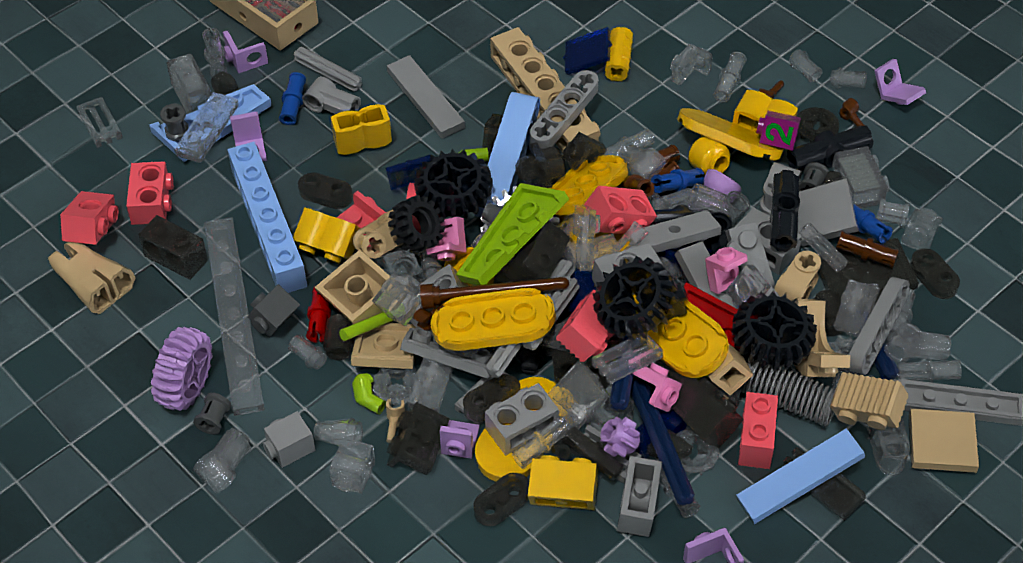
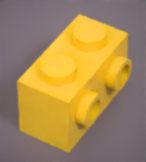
[528,455,598,510]

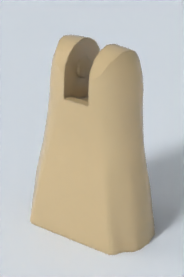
[48,242,135,314]

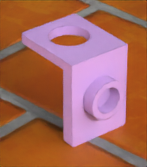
[223,30,268,74]
[874,59,926,105]
[230,112,267,161]
[439,420,480,459]
[683,528,744,563]

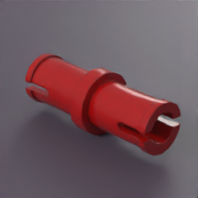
[306,287,331,343]

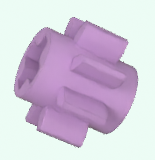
[600,417,640,458]

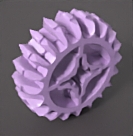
[151,327,213,411]

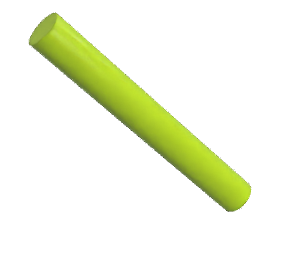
[339,304,407,341]

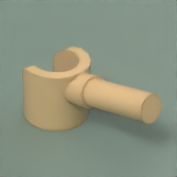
[386,399,405,443]

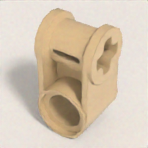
[353,210,403,259]
[774,251,821,299]

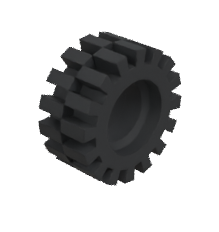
[388,195,445,253]

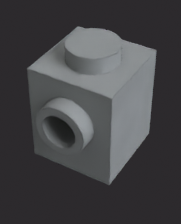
[263,411,316,468]

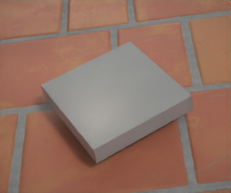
[798,178,859,246]

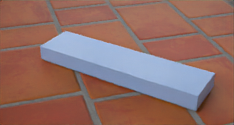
[736,428,865,524]

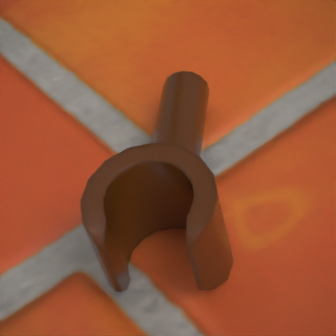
[759,80,784,99]
[839,98,865,127]
[413,302,445,331]

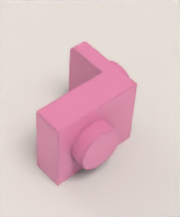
[426,217,467,261]
[705,247,748,294]
[633,362,682,412]

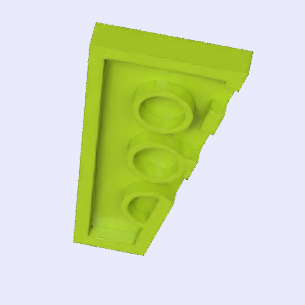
[456,183,569,285]

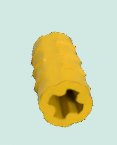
[605,27,633,81]

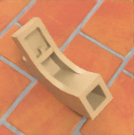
[789,299,850,377]

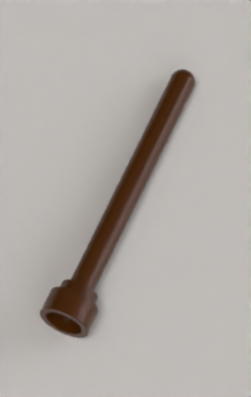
[420,277,569,309]

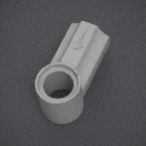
[302,76,361,114]

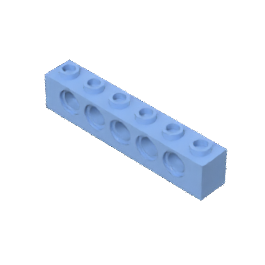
[227,141,307,293]

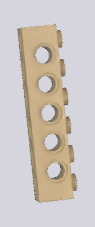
[490,27,601,161]

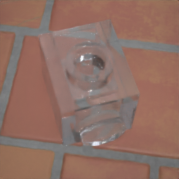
[372,273,422,327]

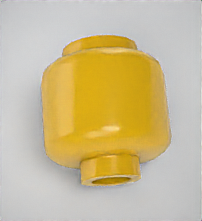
[688,136,730,175]

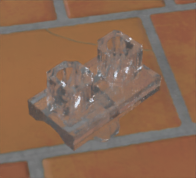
[834,279,880,337]
[407,357,453,417]

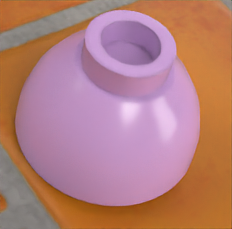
[703,169,742,207]

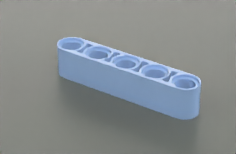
[475,92,540,218]

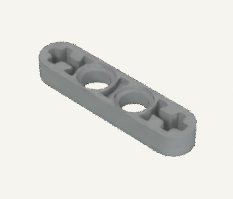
[530,70,599,150]
[848,277,909,375]

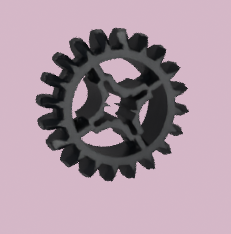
[414,148,493,220]
[593,256,678,341]
[731,290,817,371]

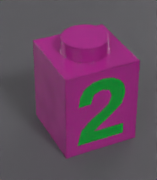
[756,110,801,150]

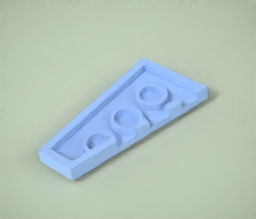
[149,84,272,162]

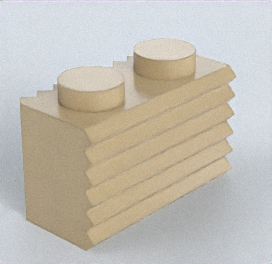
[830,372,908,430]

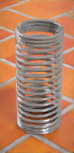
[739,360,836,427]

